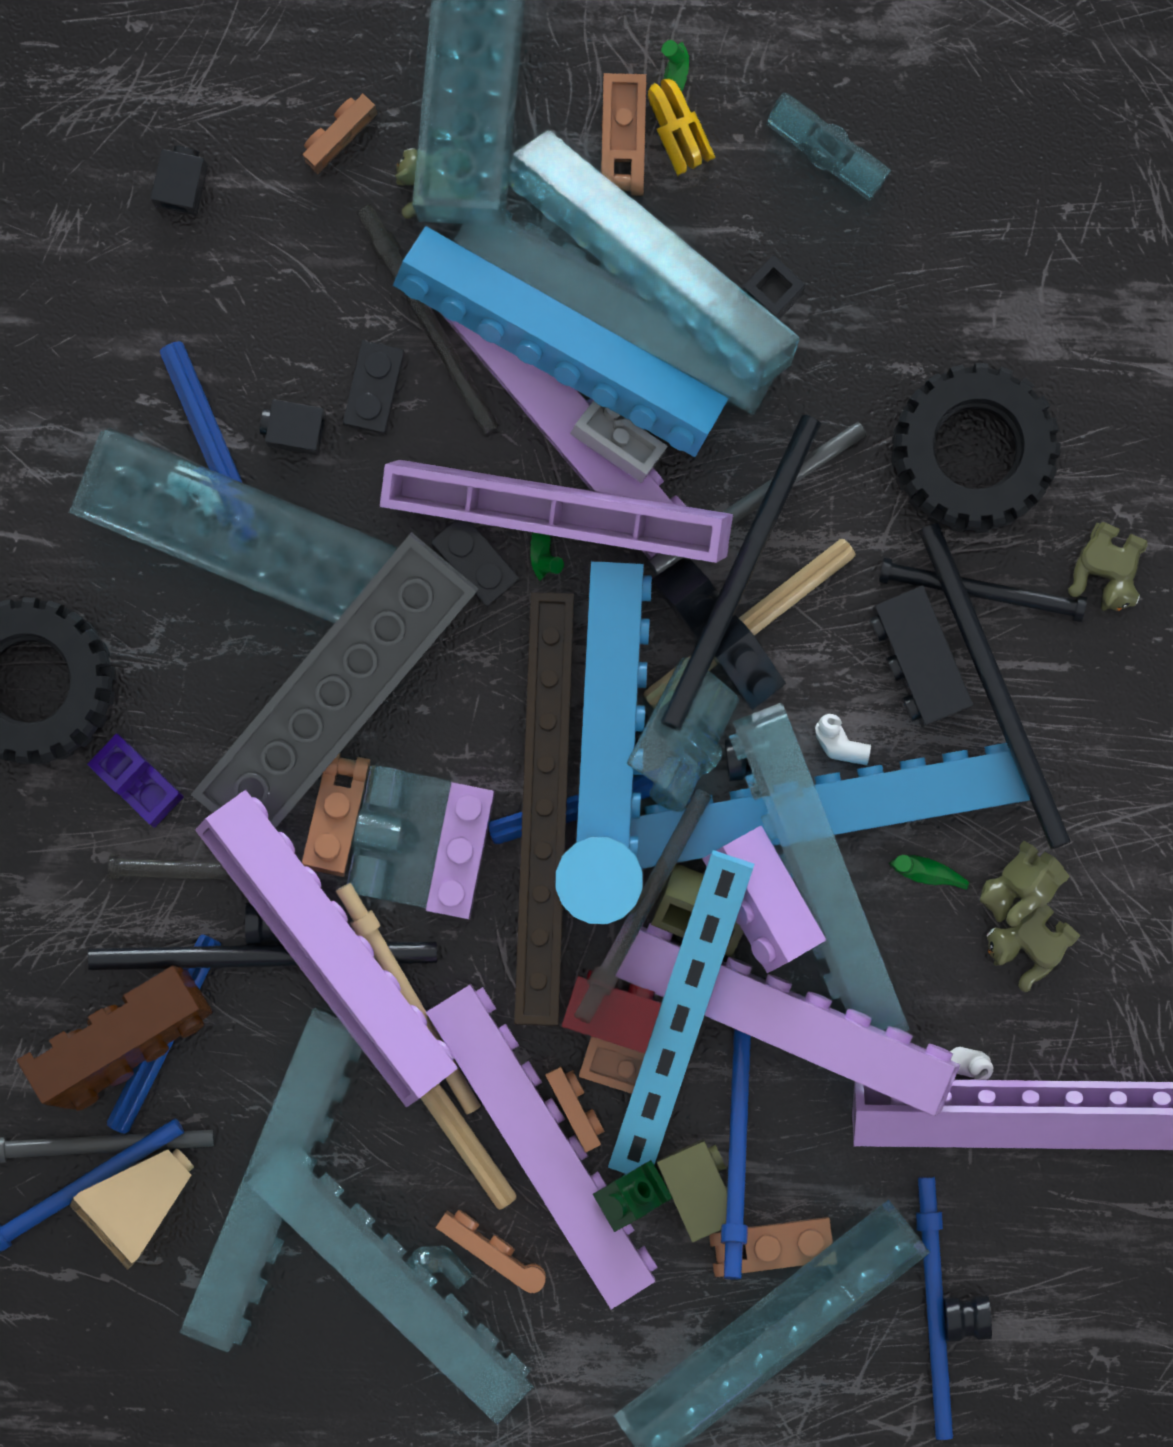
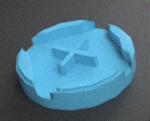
[556,837,643,924]

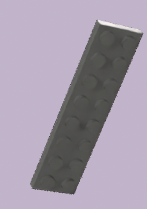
[191,532,478,828]

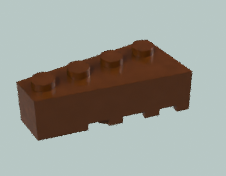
[16,965,213,1111]

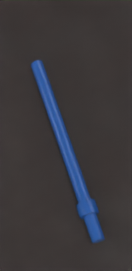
[721,1029,751,1280]
[0,1118,184,1253]
[916,1176,953,1440]

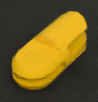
[648,79,715,176]

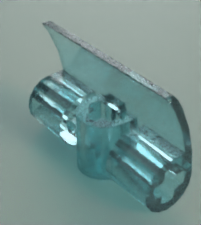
[766,93,892,201]
[627,658,739,812]
[347,765,451,908]

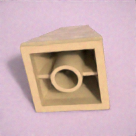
[70,1148,194,1270]

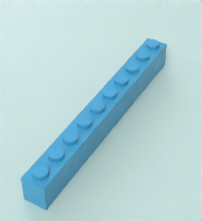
[630,743,1030,869]

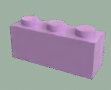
[426,782,495,919]
[702,825,826,973]

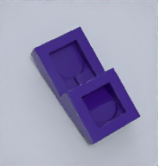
[87,733,184,828]

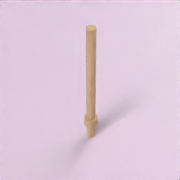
[336,883,481,1114]

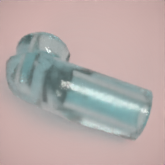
[407,1246,473,1290]

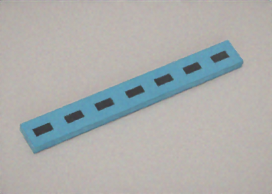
[608,850,755,1174]

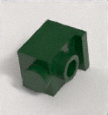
[593,1160,673,1232]

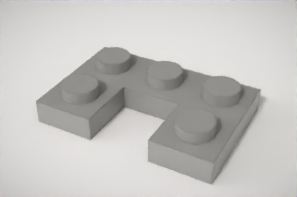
[570,342,684,483]

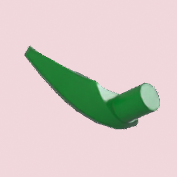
[661,40,689,92]
[530,532,564,581]
[888,855,969,890]

